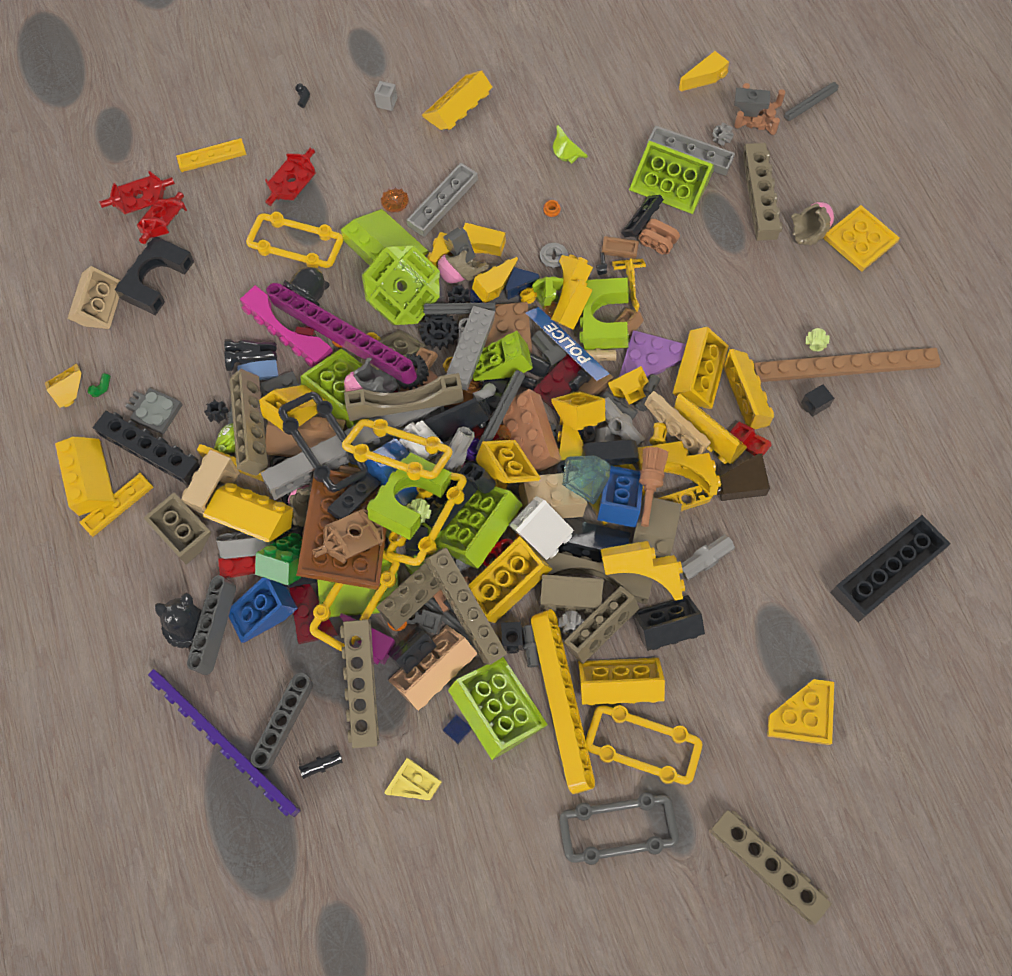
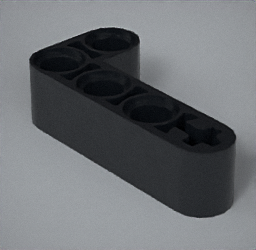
[425,462,496,531]

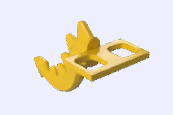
[612,258,646,312]

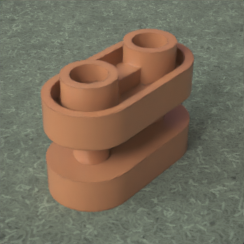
[639,219,680,254]

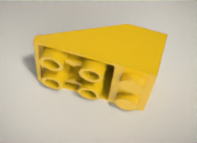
[259,385,329,432]

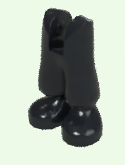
[224,339,277,371]

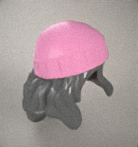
[344,357,398,393]

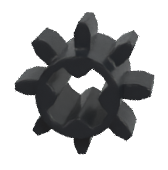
[448,284,470,303]
[204,399,229,424]

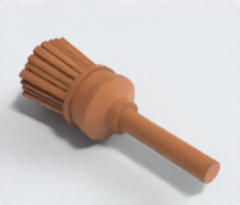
[639,447,668,527]

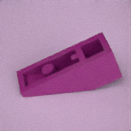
[340,613,396,665]

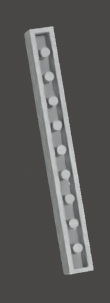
[261,405,444,500]

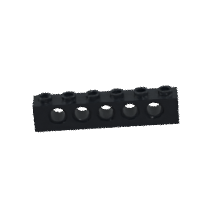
[92,410,200,486]

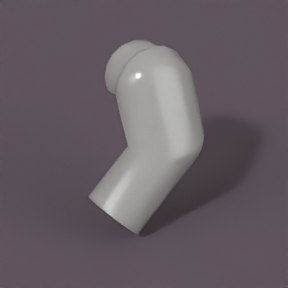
[473,383,496,399]

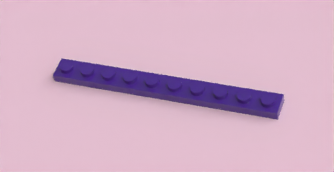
[148,669,301,817]

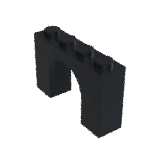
[115,237,194,316]

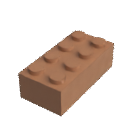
[503,389,562,473]

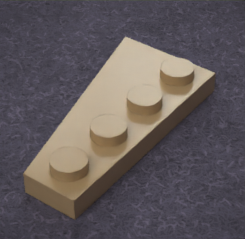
[644,391,711,455]

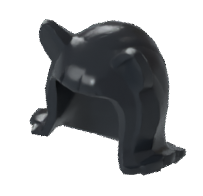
[283,267,330,307]
[155,592,202,648]

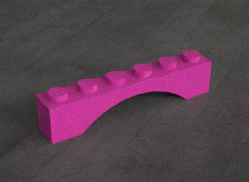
[240,285,333,367]

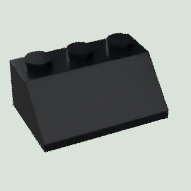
[424,397,492,442]
[633,595,705,651]

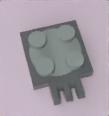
[125,388,183,435]

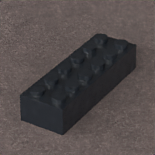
[830,515,951,623]

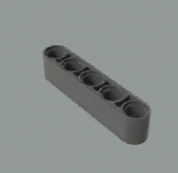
[187,575,236,675]
[251,673,313,770]

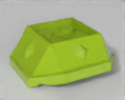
[362,245,440,325]

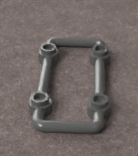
[559,793,679,865]

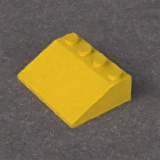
[674,394,747,464]

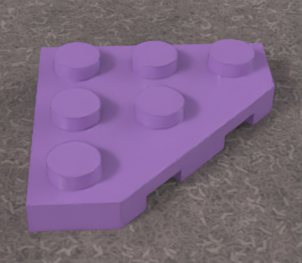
[619,330,686,378]

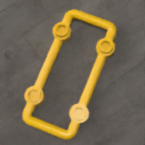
[246,212,344,268]
[342,419,453,480]
[386,472,467,566]
[310,550,400,651]
[585,705,703,785]

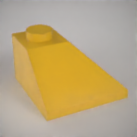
[45,363,81,408]

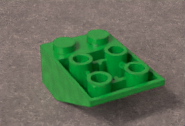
[255,533,303,585]

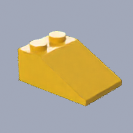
[475,440,541,483]

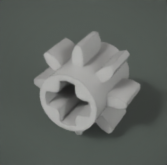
[712,122,734,146]
[558,611,584,636]

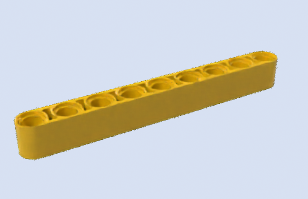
[531,609,595,794]

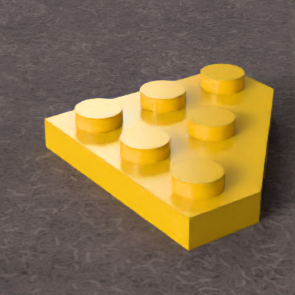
[767,679,834,745]

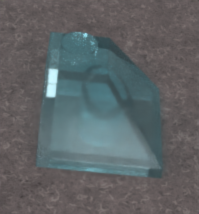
[562,456,611,504]

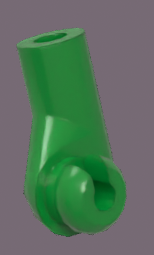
[87,374,111,397]

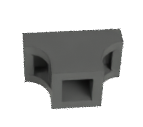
[734,88,770,117]
[443,227,476,263]

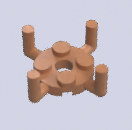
[734,83,785,135]

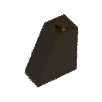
[717,453,770,501]

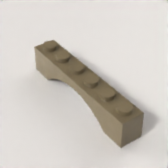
[344,373,464,421]
[544,552,653,605]

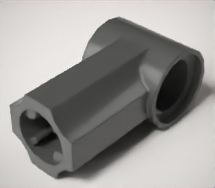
[531,330,566,367]

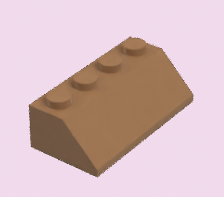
[265,416,347,457]

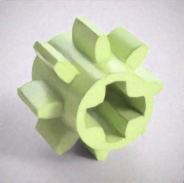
[806,328,830,351]
[407,499,431,523]

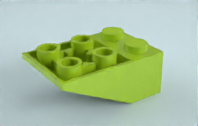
[473,331,533,381]

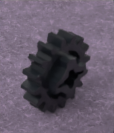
[419,314,459,350]

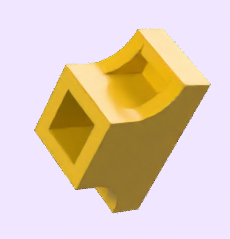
[608,366,649,405]

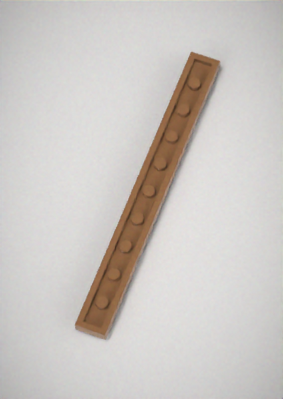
[754,348,941,382]

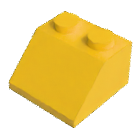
[552,391,605,430]

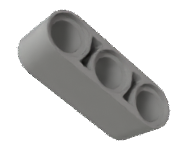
[216,532,274,559]

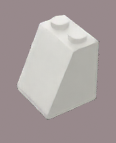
[509,496,574,560]

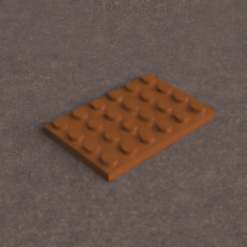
[296,470,386,590]

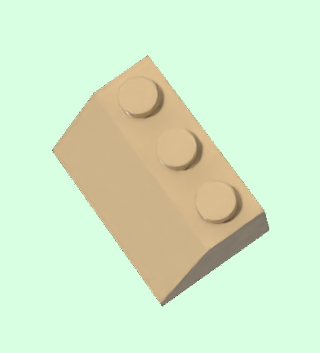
[67,266,120,329]

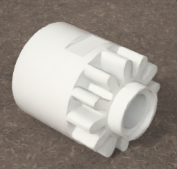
[399,420,444,461]

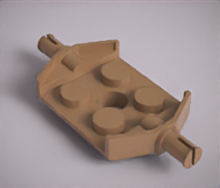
[312,509,384,563]

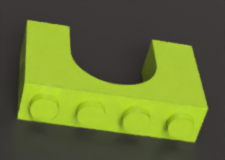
[580,278,629,350]
[367,452,452,540]

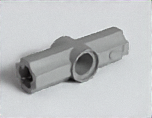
[605,397,645,447]
[442,426,475,472]
[680,535,735,581]

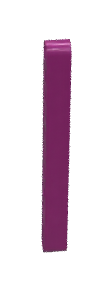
[266,283,417,384]

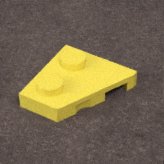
[384,758,442,800]

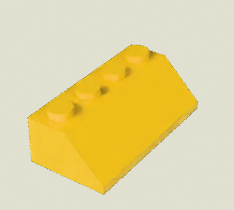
[422,70,493,130]
[673,327,729,409]
[723,349,774,429]
[55,437,115,516]
[203,483,293,543]
[468,536,552,623]
[578,658,665,705]

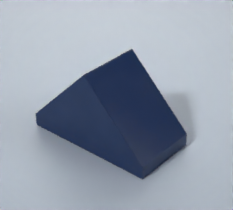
[506,267,540,300]

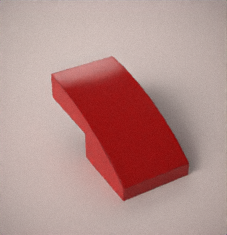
[730,422,771,456]

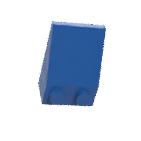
[365,438,418,506]
[597,465,643,528]
[229,577,298,643]

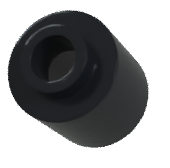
[527,353,550,377]

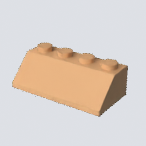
[388,625,478,711]

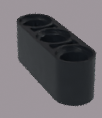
[582,440,639,467]

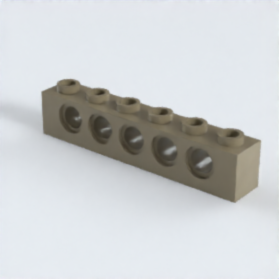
[742,143,782,241]
[230,369,268,476]
[424,548,507,665]
[340,619,380,748]
[709,810,832,925]

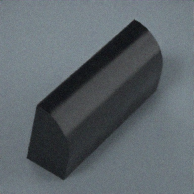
[558,518,631,563]

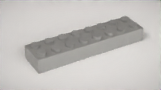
[647,125,735,176]
[407,163,478,237]
[446,306,495,391]

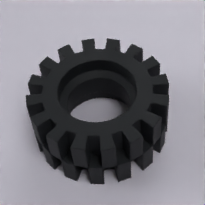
[395,353,429,390]

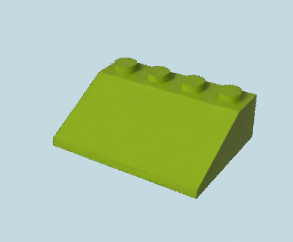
[629,141,714,215]
[341,209,429,266]
[301,348,369,429]
[435,486,522,569]
[317,548,399,617]
[448,657,548,760]

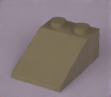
[361,330,427,377]
[632,495,682,558]

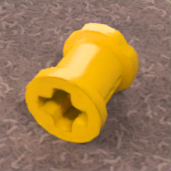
[649,422,668,445]

